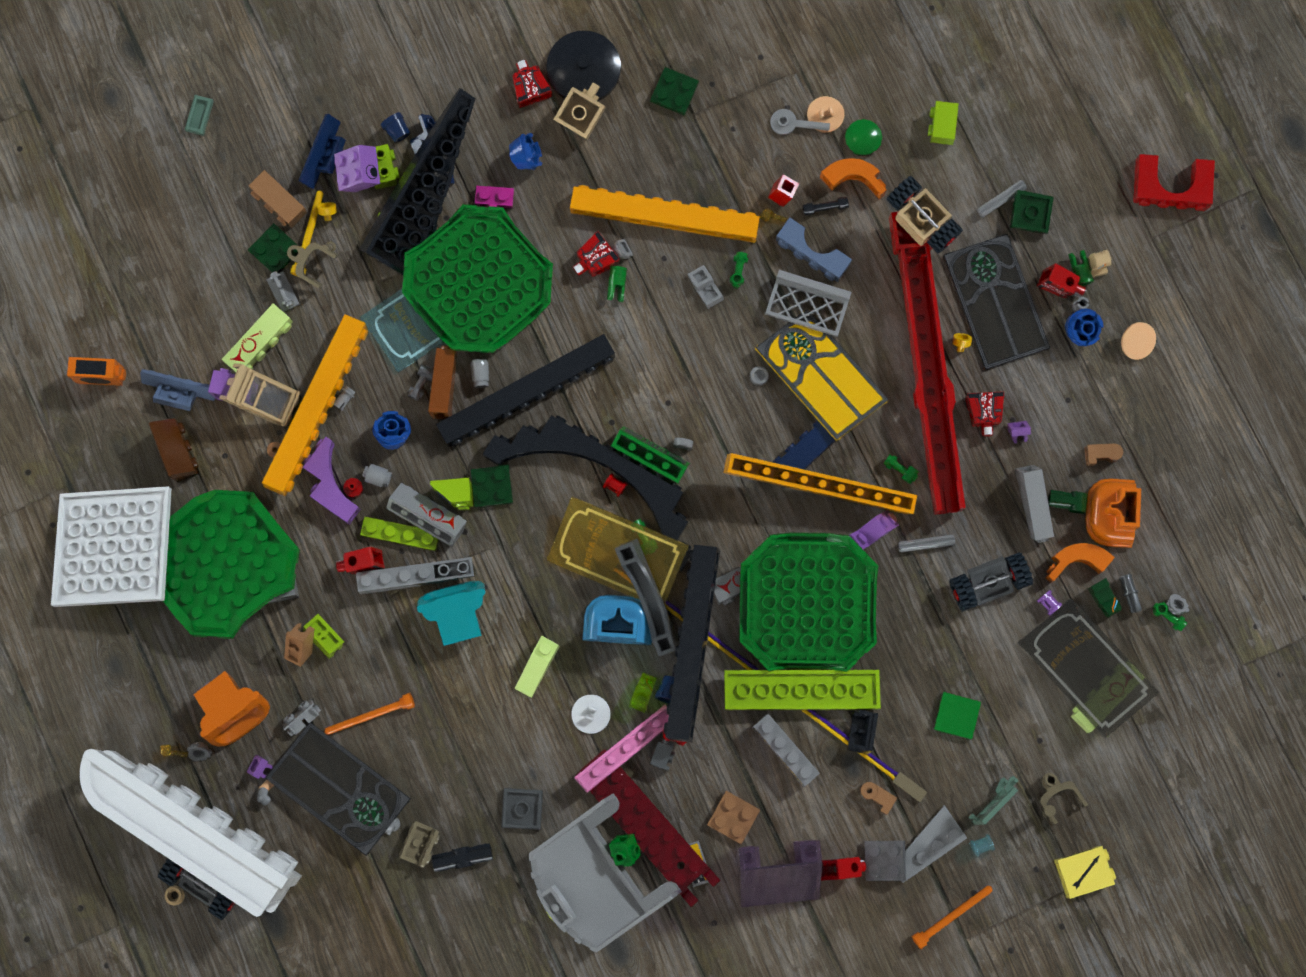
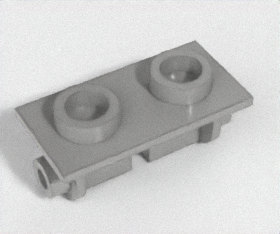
[266,271,299,312]
[282,699,321,736]

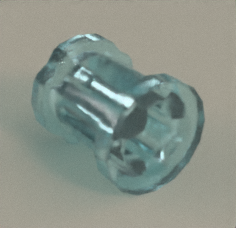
[970,834,995,857]

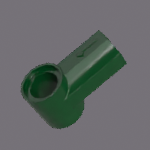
[1048,490,1088,514]

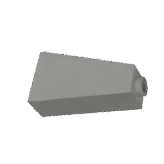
[1015,465,1054,543]

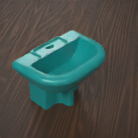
[417,581,485,646]

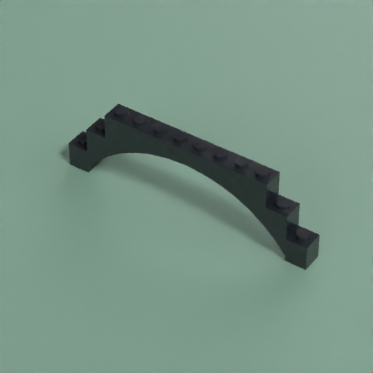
[483,415,691,573]

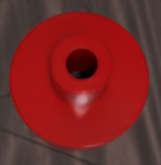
[343,478,363,498]

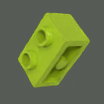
[928,101,959,145]
[375,144,400,189]

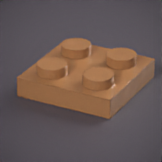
[707,791,760,844]

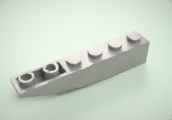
[356,557,474,595]

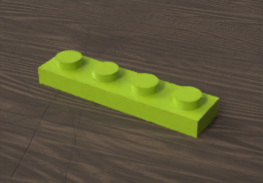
[360,516,439,551]

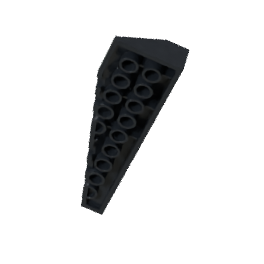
[359,88,476,275]

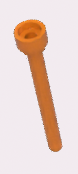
[324,693,415,735]
[911,886,993,949]

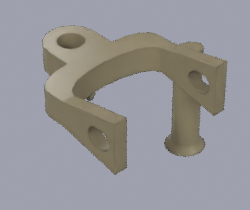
[287,241,339,288]
[1039,773,1088,826]

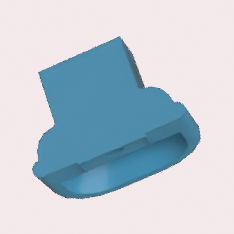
[582,595,652,645]

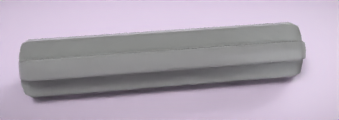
[977,180,1027,218]
[898,535,955,552]

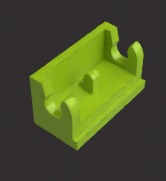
[303,614,344,659]

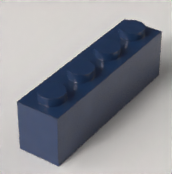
[773,420,836,470]

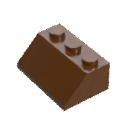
[149,418,199,482]

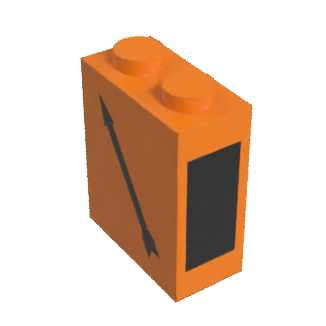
[67,357,126,386]

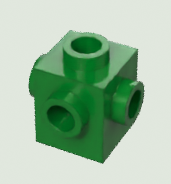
[609,834,641,867]

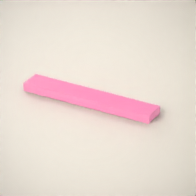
[575,704,669,793]

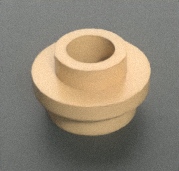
[165,885,185,906]

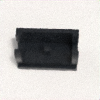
[847,710,878,755]

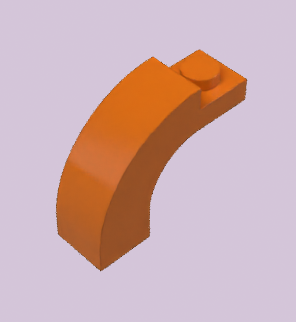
[820,158,887,200]
[1045,543,1115,583]

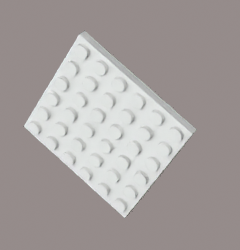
[51,486,172,607]

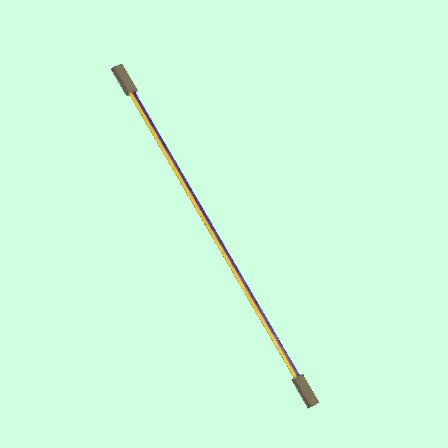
[585,543,927,803]

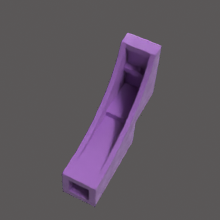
[303,437,361,525]
[849,510,899,550]

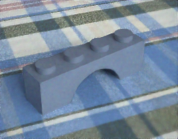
[776,218,852,282]

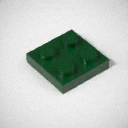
[650,67,699,116]
[1010,190,1054,234]
[248,223,298,273]
[470,465,513,508]

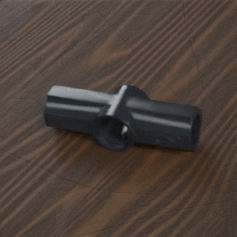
[432,843,493,872]

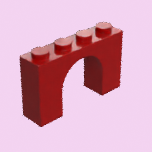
[1133,154,1215,211]

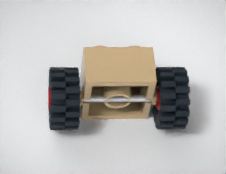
[886,176,963,254]

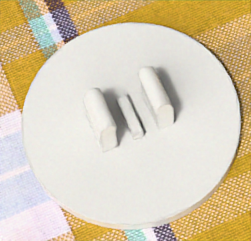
[572,695,610,734]

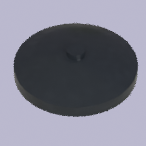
[547,31,621,101]

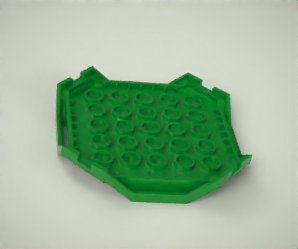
[402,204,553,353]
[163,490,300,639]
[739,533,879,672]

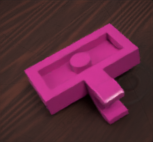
[475,185,514,208]

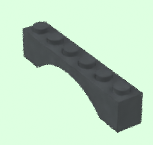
[615,538,680,657]

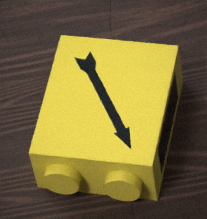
[1054,846,1116,899]

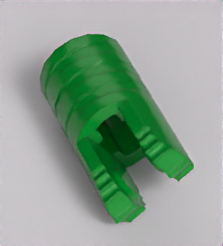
[1068,250,1094,286]
[607,266,627,303]

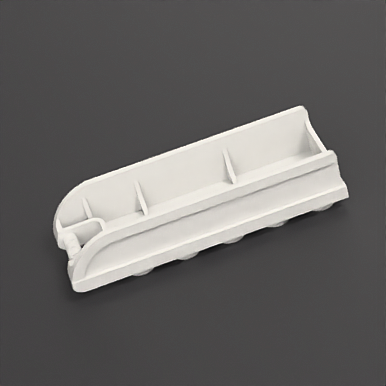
[80,749,302,917]

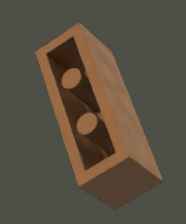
[249,170,307,229]

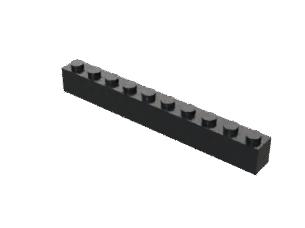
[436,334,615,447]
[664,545,720,743]

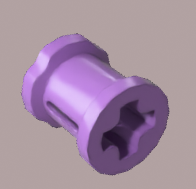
[1037,590,1062,616]

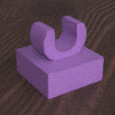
[1007,421,1031,443]
[247,755,273,779]

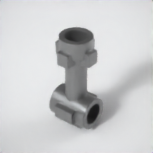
[408,365,433,401]

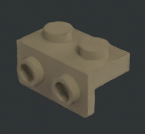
[398,820,439,868]

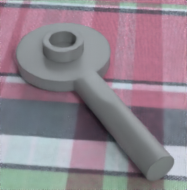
[770,109,830,135]

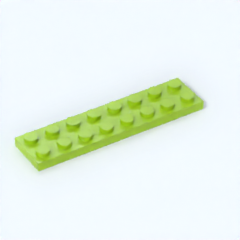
[724,670,881,710]

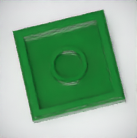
[933,692,981,740]

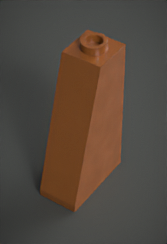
[428,346,457,420]

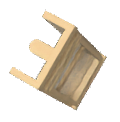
[219,363,300,427]

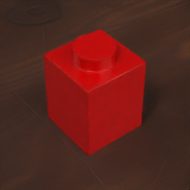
[768,174,799,207]

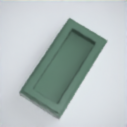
[184,95,214,136]

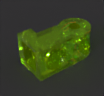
[629,673,657,713]

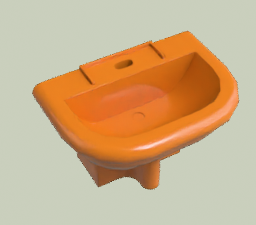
[1085,478,1141,548]
[193,671,270,747]

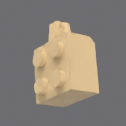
[553,83,606,140]

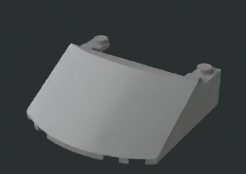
[529,793,682,953]

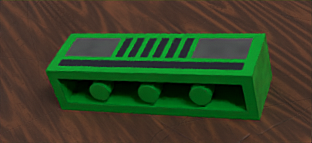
[611,426,690,483]

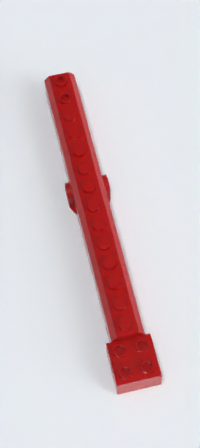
[889,212,966,515]

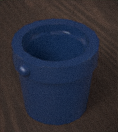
[380,112,410,143]
[654,675,674,704]

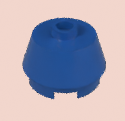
[509,133,542,170]
[1065,309,1104,346]
[372,411,411,450]

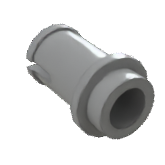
[1072,297,1089,313]
[334,386,356,411]

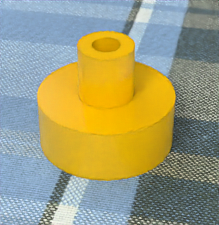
[317,202,337,221]
[952,333,972,352]

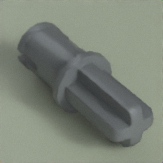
[1119,574,1142,613]

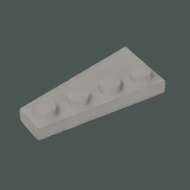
[901,805,967,883]

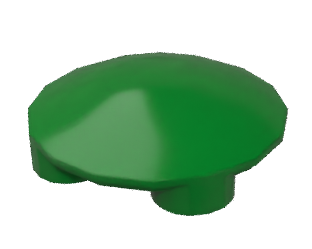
[845,119,882,156]

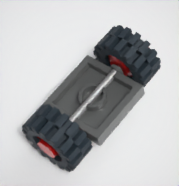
[949,552,1033,612]
[157,858,235,921]

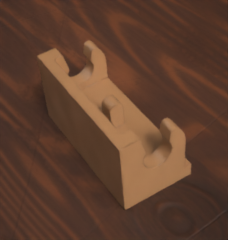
[284,623,315,667]

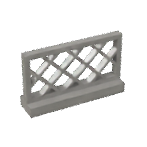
[765,270,852,337]

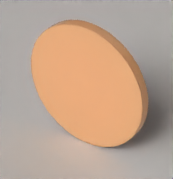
[807,96,844,133]
[1121,322,1156,360]

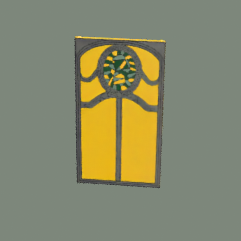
[755,309,889,441]

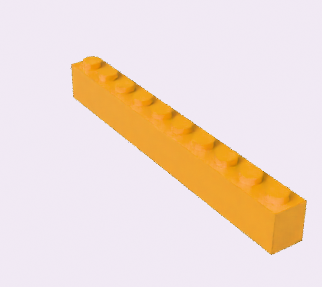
[570,185,760,243]
[262,314,368,497]
[723,453,917,515]

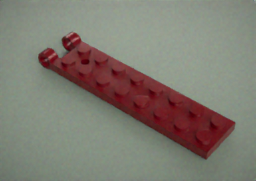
[576,749,721,907]

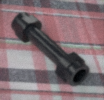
[803,197,849,216]

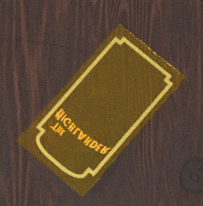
[547,496,689,605]

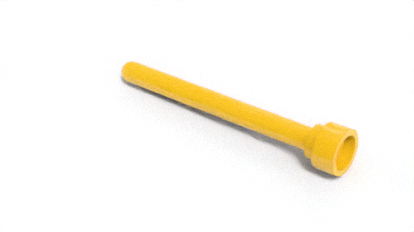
[290,190,324,277]

